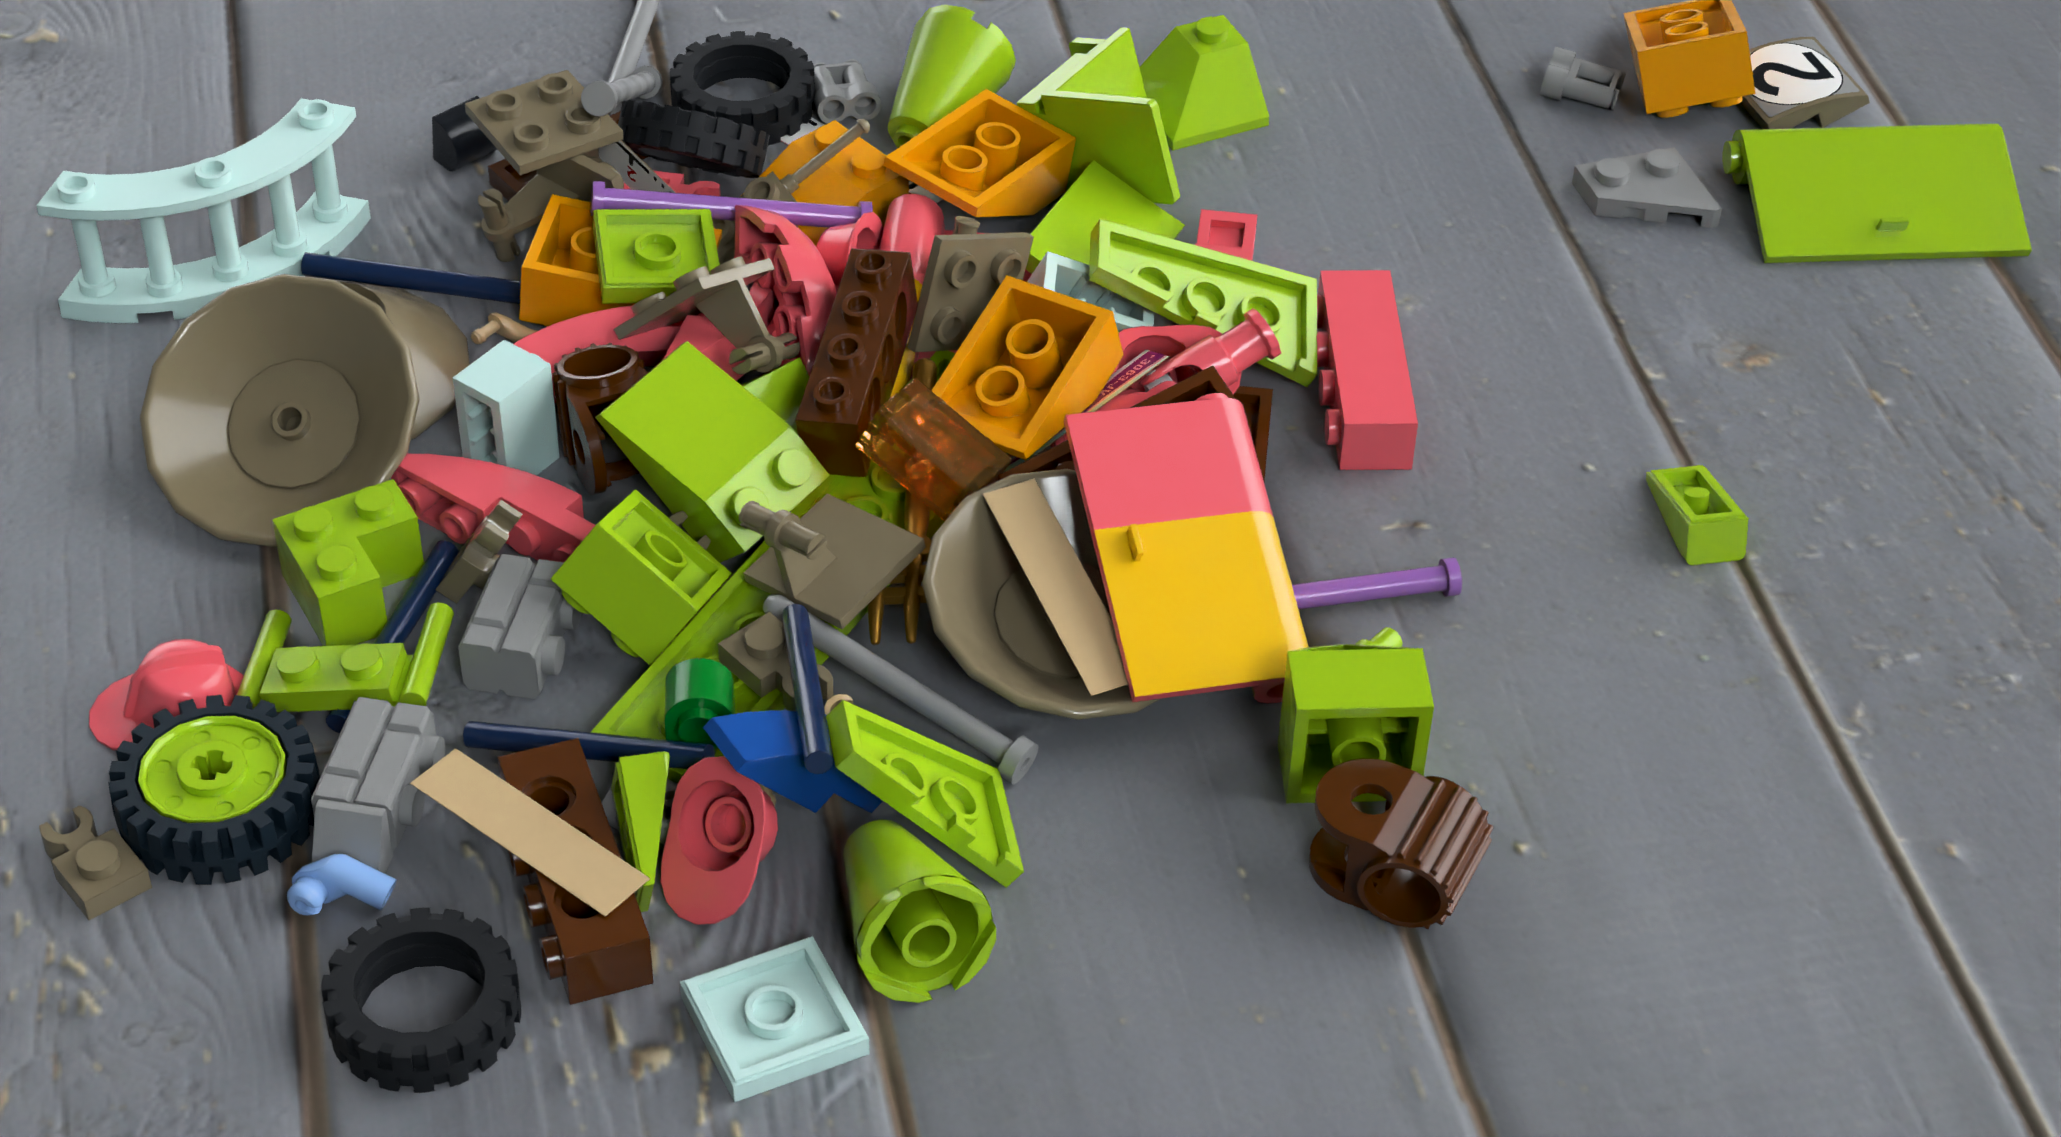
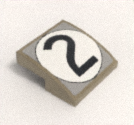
[1740,37,1870,129]

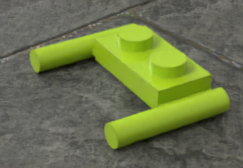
[237,602,454,712]

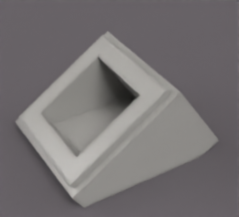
[312,799,394,874]

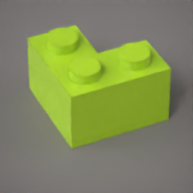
[272,479,424,646]

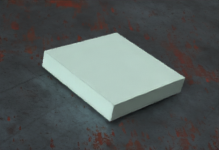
[680,936,870,1103]

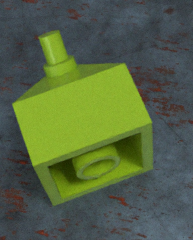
[1277,627,1434,804]

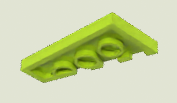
[1089,219,1317,387]

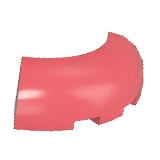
[734,205,837,376]

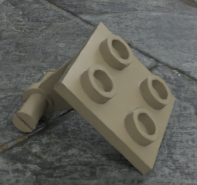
[465,70,623,175]
[478,154,624,262]
[908,216,1034,352]
[614,256,800,375]
[739,494,926,629]

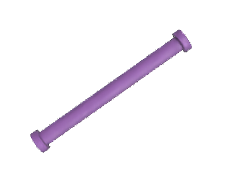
[590,181,873,228]
[1292,557,1462,609]

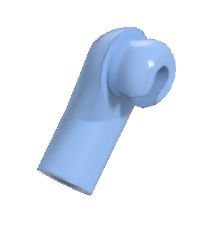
[287,854,397,916]

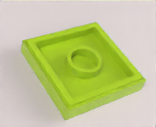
[592,209,720,304]

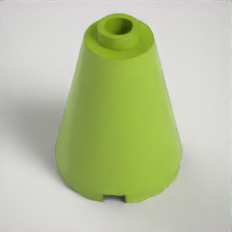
[888,4,1016,148]
[843,819,996,1003]

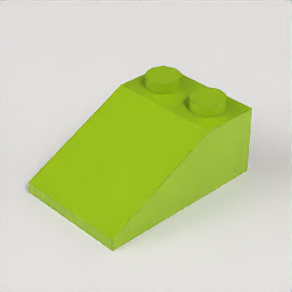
[595,341,830,563]

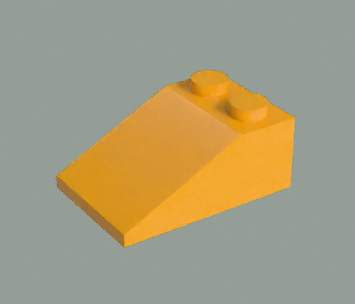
[1623,0,1756,118]
[884,89,1076,217]
[741,120,909,246]
[519,194,722,327]
[917,275,1124,460]

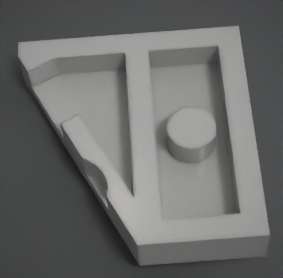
[1572,147,1722,228]

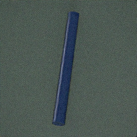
[301,252,521,304]
[326,540,458,733]
[782,604,833,774]
[463,721,715,769]

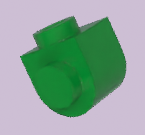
[664,658,735,750]

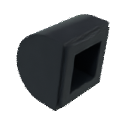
[432,96,497,171]

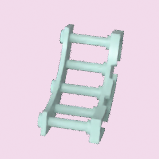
[36,98,371,323]

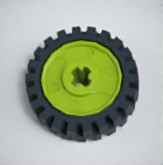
[108,695,320,885]

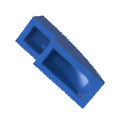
[703,710,883,813]

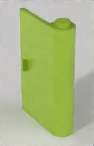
[1722,123,2032,263]

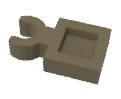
[435,500,523,604]
[718,611,834,711]
[39,806,152,920]

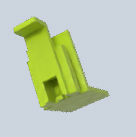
[1017,27,1180,205]

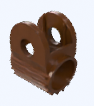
[552,343,648,495]
[1309,759,1494,929]

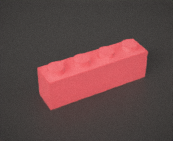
[1316,270,1418,470]

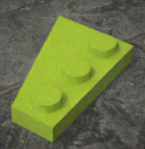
[826,700,1024,888]

